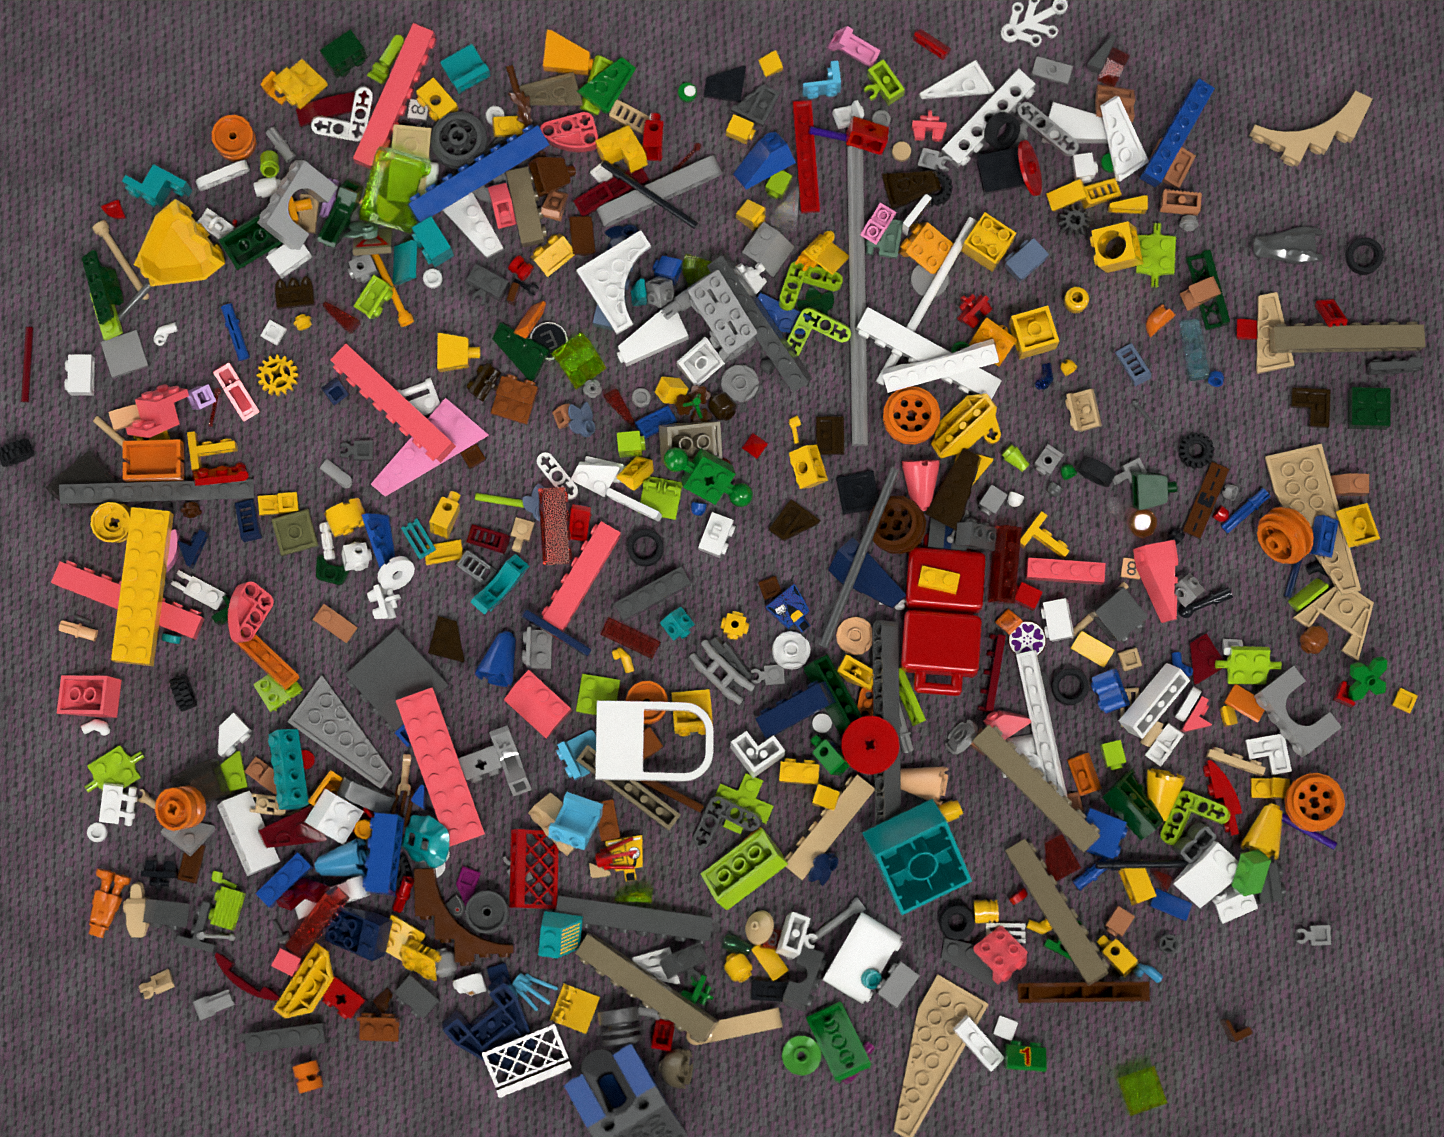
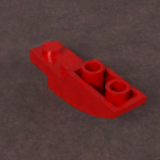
[1203,760,1242,836]

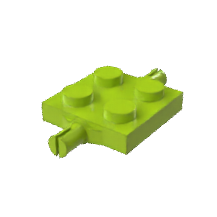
[1136,223,1176,288]
[1215,646,1282,685]
[84,745,145,793]

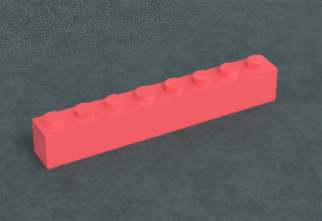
[353,23,437,171]
[331,344,456,463]
[51,560,204,640]

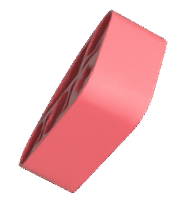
[540,112,598,152]
[228,582,273,643]

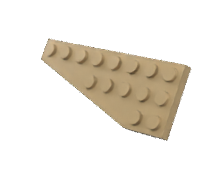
[1265,444,1361,595]
[894,974,989,1137]

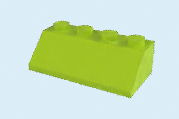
[701,828,788,910]

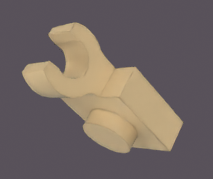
[511,517,535,553]
[139,969,175,999]

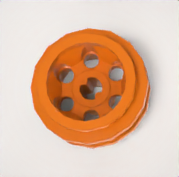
[883,386,940,445]
[1257,507,1314,564]
[1284,773,1345,832]

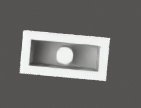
[266,244,312,279]
[65,355,95,395]
[1041,598,1075,642]

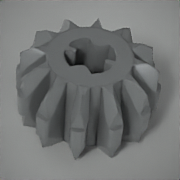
[1058,206,1091,238]

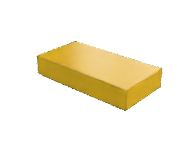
[1046,179,1088,212]
[425,539,463,565]

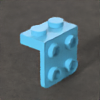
[556,730,596,781]

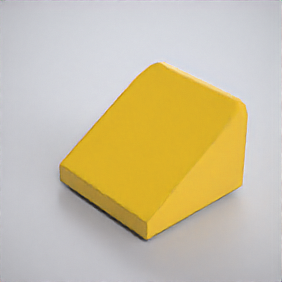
[758,50,783,77]
[1219,706,1238,727]

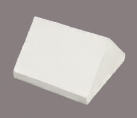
[677,337,725,386]

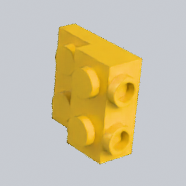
[273,59,328,109]
[1336,503,1380,548]
[671,689,713,737]

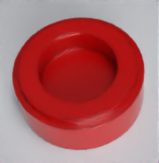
[301,750,315,770]
[1009,888,1028,905]

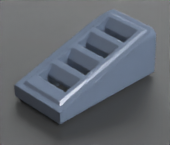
[1115,343,1151,387]

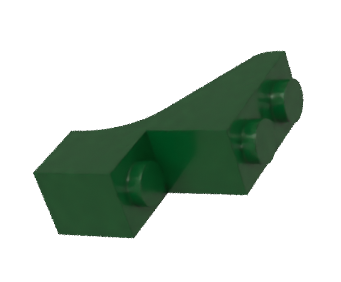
[317,180,364,248]

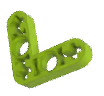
[779,261,843,311]
[787,307,851,356]
[1160,791,1230,845]

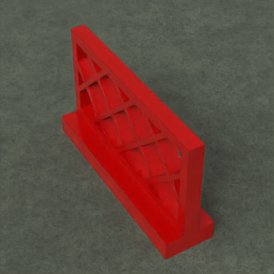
[509,829,559,909]

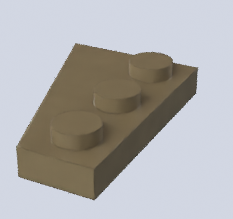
[519,72,583,106]

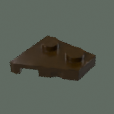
[768,499,821,542]
[428,616,465,663]

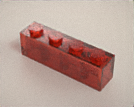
[538,487,572,565]
[988,525,1022,605]
[285,885,350,958]

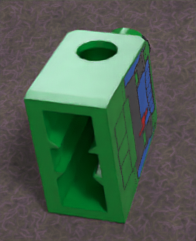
[810,734,850,776]

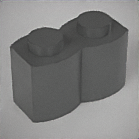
[1172,822,1216,863]

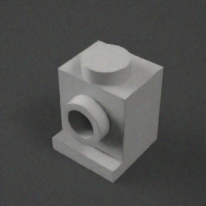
[1033,444,1064,476]

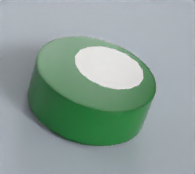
[678,83,697,103]

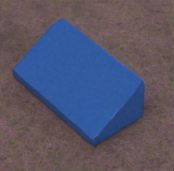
[1310,515,1339,558]
[411,785,428,810]
[1149,888,1192,922]

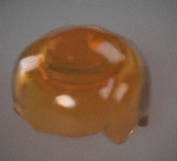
[1128,509,1157,538]

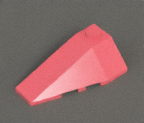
[1133,540,1178,623]

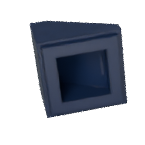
[321,377,349,406]

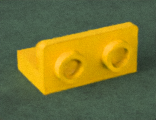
[530,234,575,277]

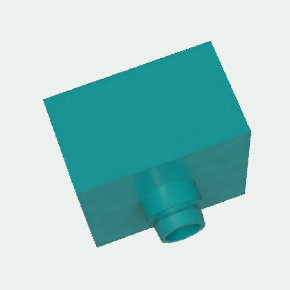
[862,799,972,915]

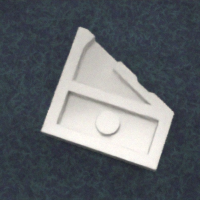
[571,462,621,497]
[633,947,680,984]

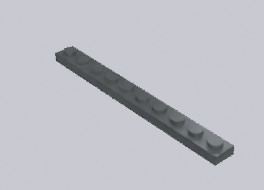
[59,479,254,504]

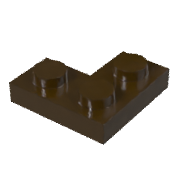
[1290,387,1331,428]

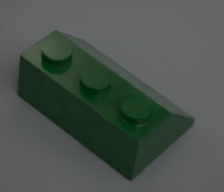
[218,213,282,270]

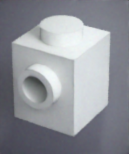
[1072,153,1098,183]

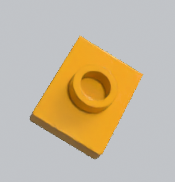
[260,71,286,105]

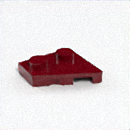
[1189,633,1224,685]

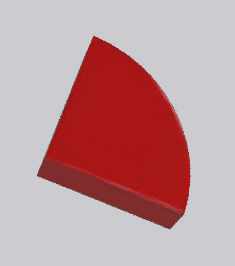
[101,200,126,219]

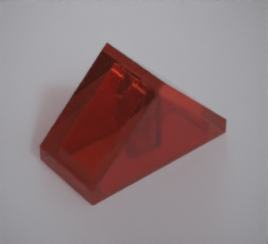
[1097,47,1130,87]

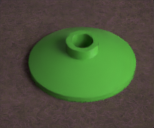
[782,1036,821,1075]

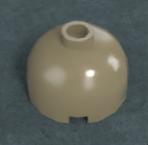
[659,1049,693,1089]

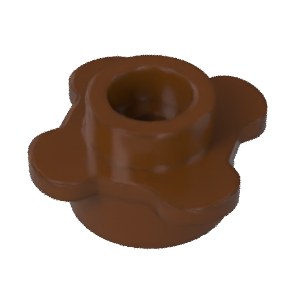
[181,502,202,518]

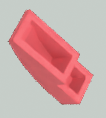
[213,362,260,422]

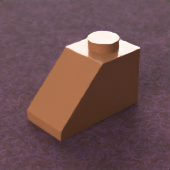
[1331,473,1369,496]
[313,604,357,643]

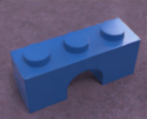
[255,853,314,908]

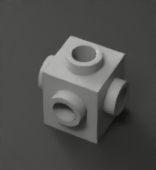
[348,255,379,283]
[646,276,674,308]
[1174,573,1205,607]

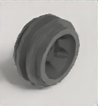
[431,112,488,170]

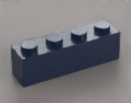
[755,681,836,739]

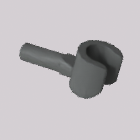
[272,920,292,945]

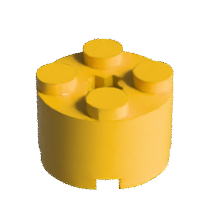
[324,498,366,537]

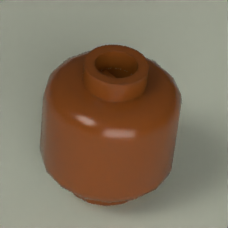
[1300,626,1329,654]

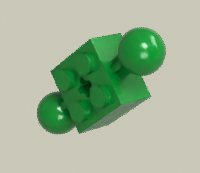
[664,447,753,507]

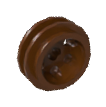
[868,496,927,554]

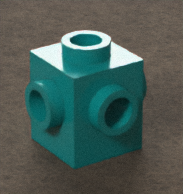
[660,607,695,641]

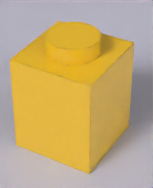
[726,114,756,145]

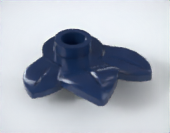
[605,225,639,251]
[808,852,838,886]

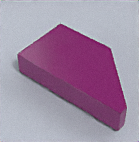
[456,866,481,906]

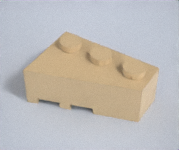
[528,793,576,856]

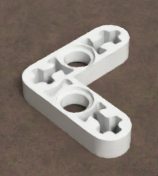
[311,86,372,141]

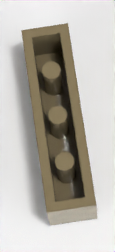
[506,167,547,248]

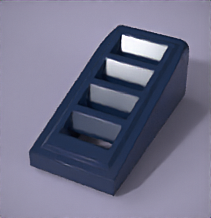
[235,499,262,542]

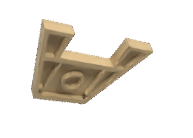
[1293,586,1374,661]

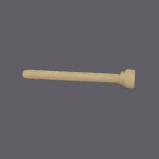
[92,220,149,300]

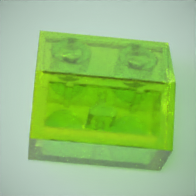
[551,332,607,390]

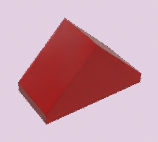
[651,1019,675,1051]

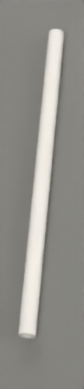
[876,217,977,386]

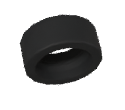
[984,112,1020,150]
[1346,237,1384,275]
[1077,456,1116,487]
[627,529,664,567]
[1051,668,1089,706]

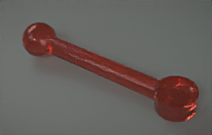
[672,143,701,172]
[209,388,221,427]

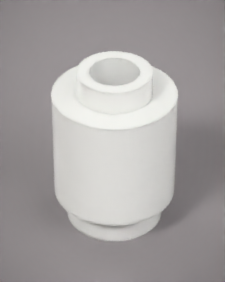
[254,176,281,198]

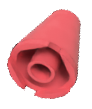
[902,460,940,511]

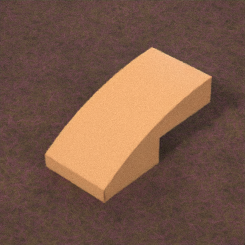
[108,404,140,431]

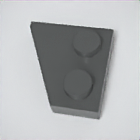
[731,84,780,127]

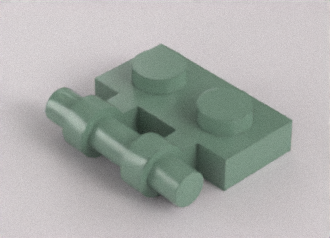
[865,219,903,259]

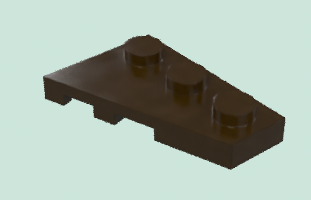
[882,171,941,210]

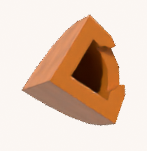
[1146,304,1175,338]

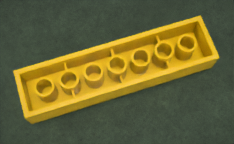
[111,507,174,666]

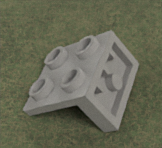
[522,627,552,669]

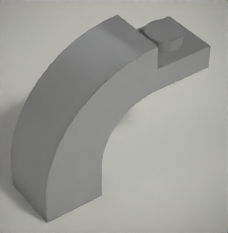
[489,725,532,797]

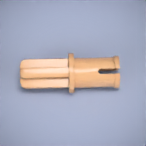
[59,620,98,641]

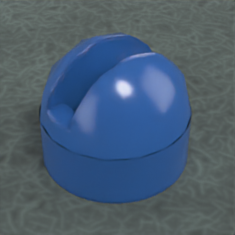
[1208,370,1224,387]
[691,502,707,516]

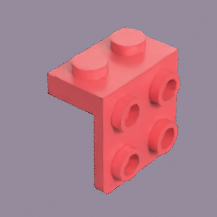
[974,926,1028,985]

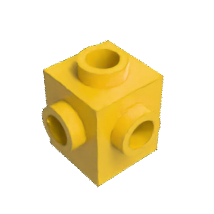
[721,611,749,640]

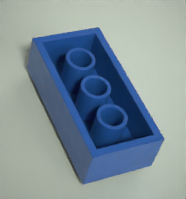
[363,813,405,896]

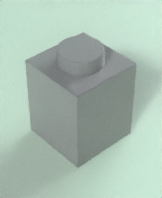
[978,485,1008,516]

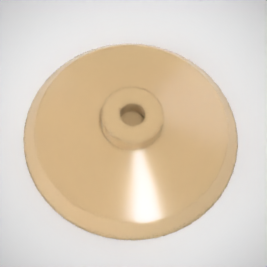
[745,910,774,945]

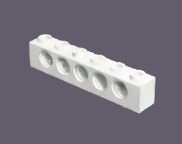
[941,69,1035,168]

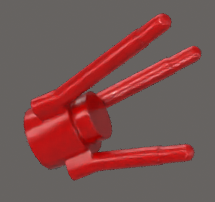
[595,837,637,870]

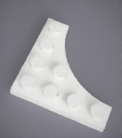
[576,230,651,334]

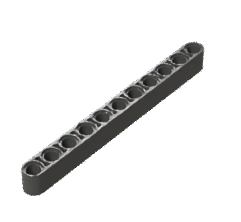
[872,620,901,826]

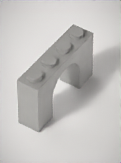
[257,160,338,250]
[1254,666,1342,758]

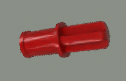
[392,876,414,913]

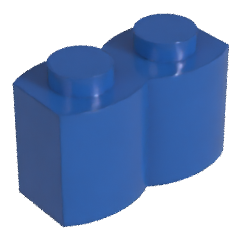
[1091,669,1130,714]

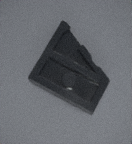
[704,66,746,103]

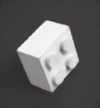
[305,789,364,845]

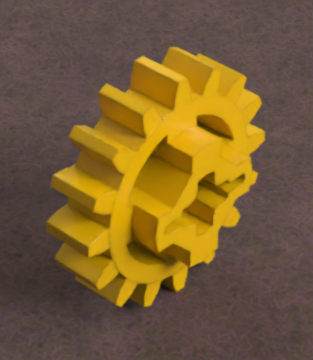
[257,355,299,397]

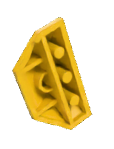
[931,393,997,458]
[273,942,334,1018]

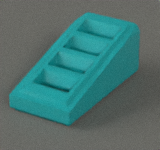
[631,279,647,306]

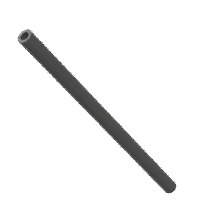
[819,467,900,649]

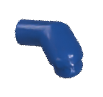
[1172,652,1193,677]

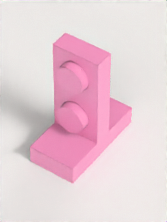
[828,26,881,68]

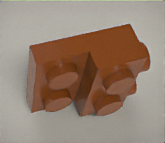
[491,374,539,425]

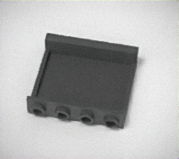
[345,629,450,732]

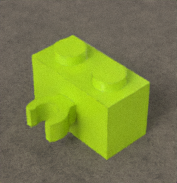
[864,59,905,106]

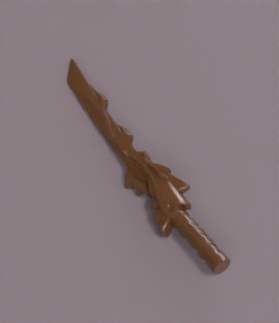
[506,65,546,158]

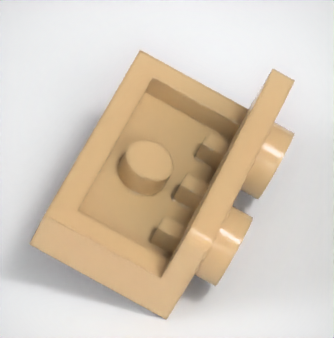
[1066,389,1102,432]

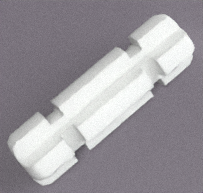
[319,522,335,560]

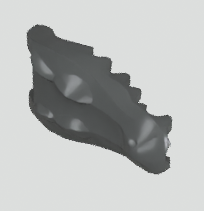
[1253,227,1323,265]

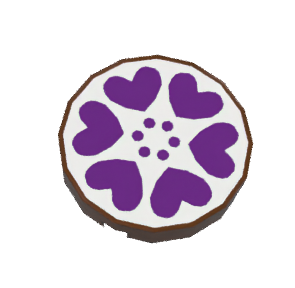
[1008,621,1046,657]

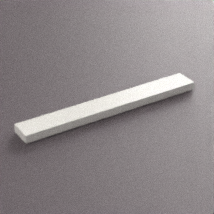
[1016,650,1068,798]

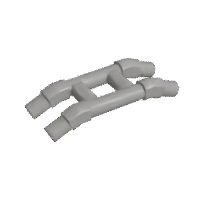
[689,640,755,705]

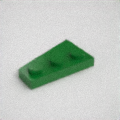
[576,57,636,114]

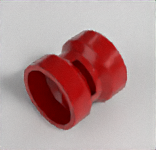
[508,255,534,281]

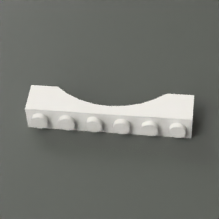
[883,339,999,393]

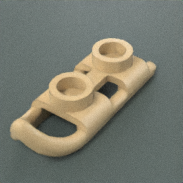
[250,793,302,816]

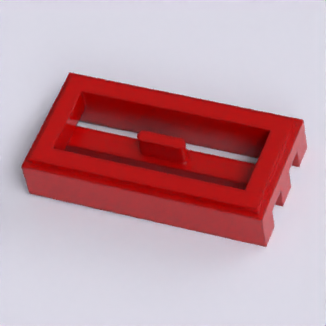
[1315,299,1348,327]

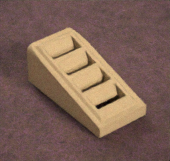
[609,100,650,135]

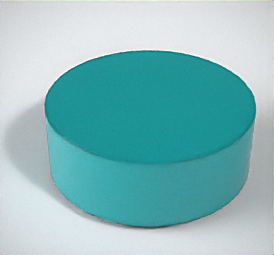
[161,633,181,644]
[861,969,882,989]

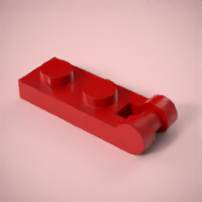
[192,462,249,486]

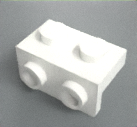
[1211,887,1258,924]

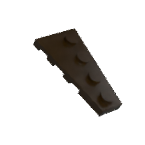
[925,448,981,531]

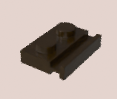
[816,416,844,456]

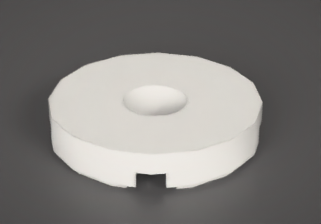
[377,556,415,590]

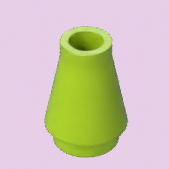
[1001,444,1029,472]

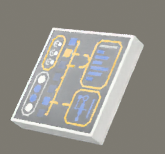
[902,194,932,236]

